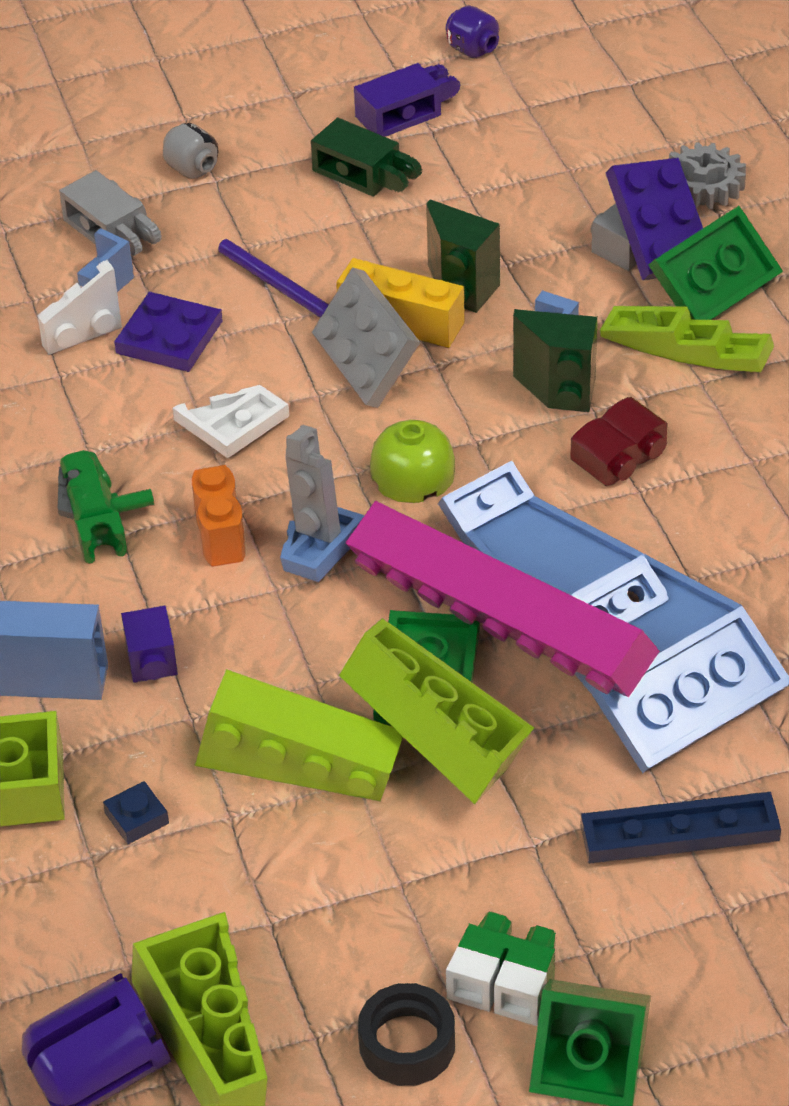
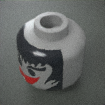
[163,123,219,179]

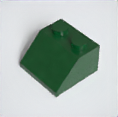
[426,199,500,313]
[513,309,598,412]

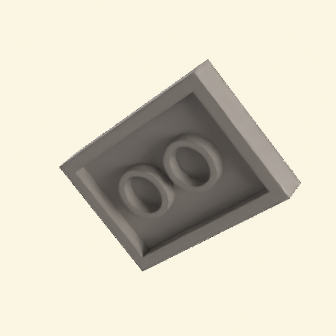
[312,268,420,408]

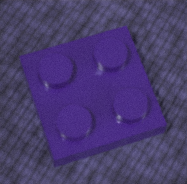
[114,291,223,372]

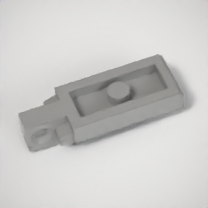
[285,425,341,543]

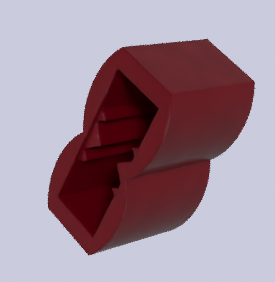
[570,397,668,486]

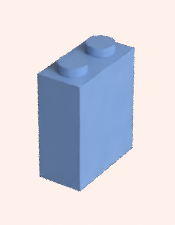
[0,601,108,700]

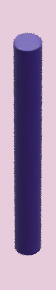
[218,239,329,318]

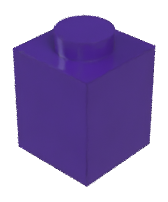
[121,605,178,683]

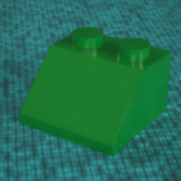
[529,979,651,1106]

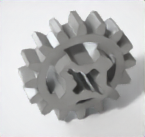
[669,142,746,209]

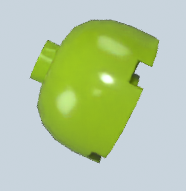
[370,420,455,503]

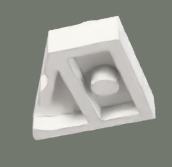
[37,260,122,355]
[173,385,289,458]

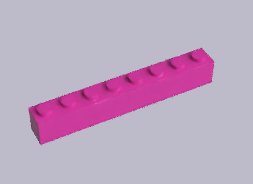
[346,500,660,698]

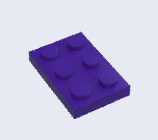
[605,158,703,281]

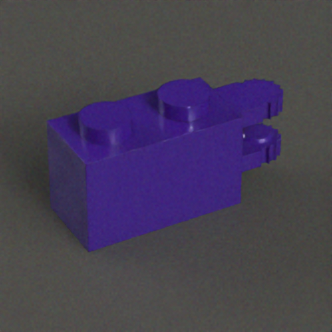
[354,63,461,137]

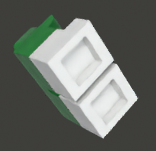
[446,911,556,1026]

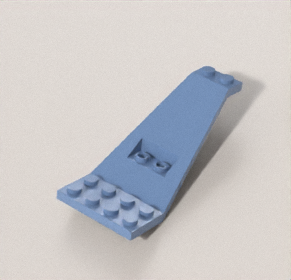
[438,461,789,773]

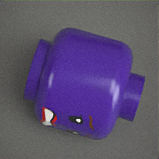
[446,5,499,58]

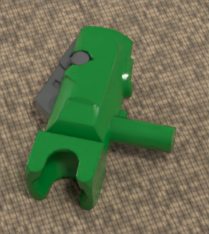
[57,450,154,564]

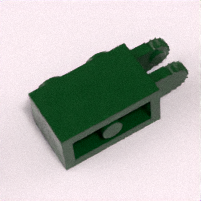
[311,117,423,197]

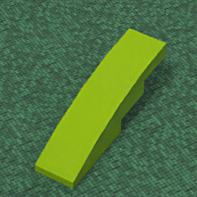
[599,306,774,372]

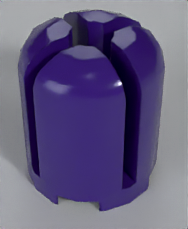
[22,973,171,1106]

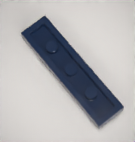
[580,791,781,864]

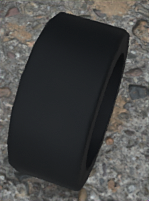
[358,983,455,1085]

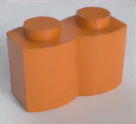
[192,465,246,567]

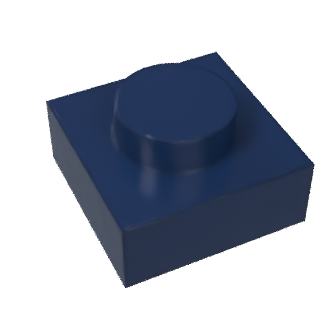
[103,781,169,844]

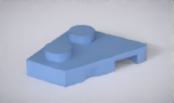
[280,507,365,582]

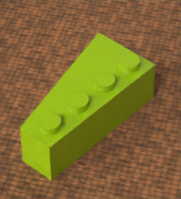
[339,618,534,804]
[195,669,403,801]
[132,912,267,1106]

